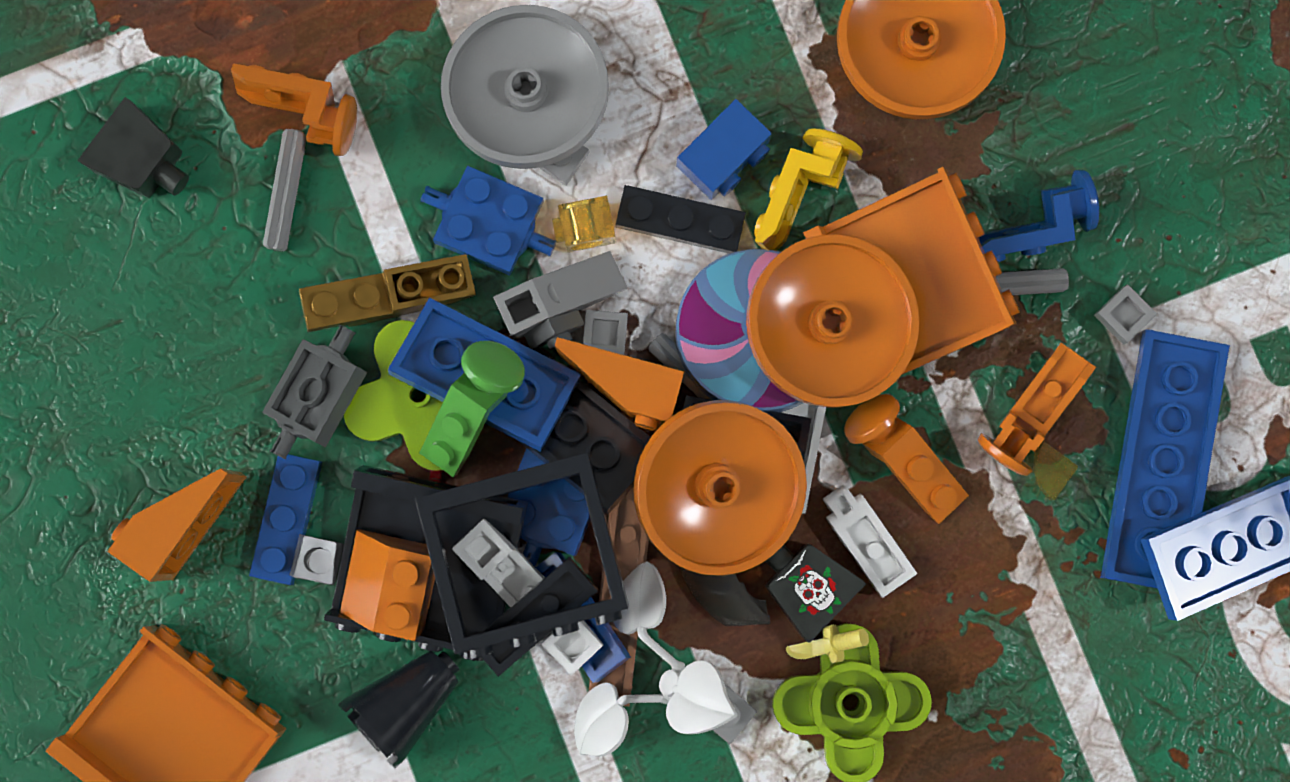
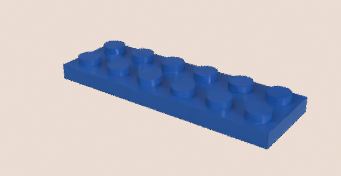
[1100,329,1230,589]

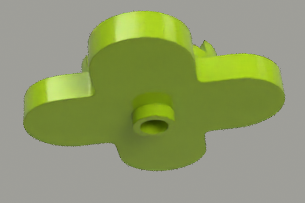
[344,320,443,471]
[772,623,932,782]

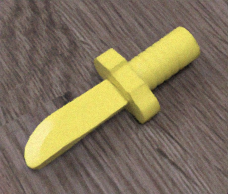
[786,624,869,663]

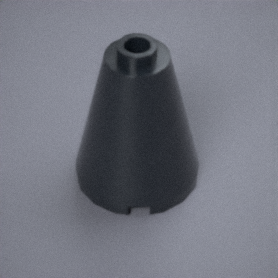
[338,651,460,769]

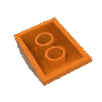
[555,337,684,432]
[107,468,247,582]

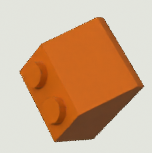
[340,529,435,641]

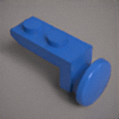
[978,170,1100,262]

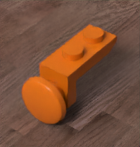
[231,63,357,156]
[978,342,1096,476]
[844,394,969,524]

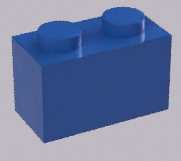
[676,99,772,200]

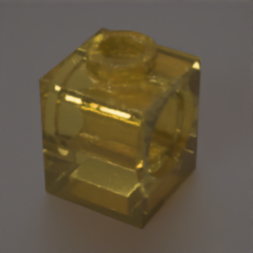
[552,195,616,253]

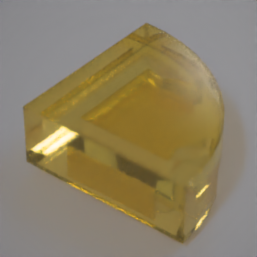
[1033,442,1079,501]

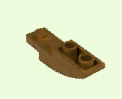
[299,254,476,332]

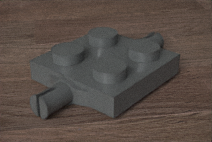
[262,325,367,460]

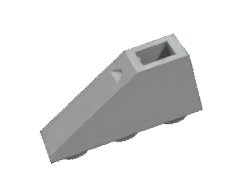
[493,251,628,341]

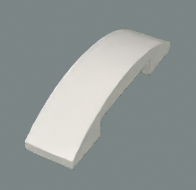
[452,519,603,676]

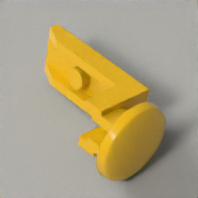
[754,128,863,251]

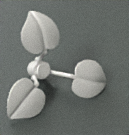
[574,561,737,757]

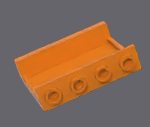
[803,167,1020,375]
[45,624,286,782]

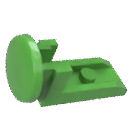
[419,340,525,478]

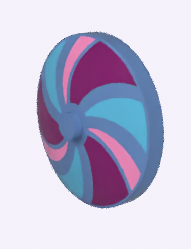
[675,249,803,412]

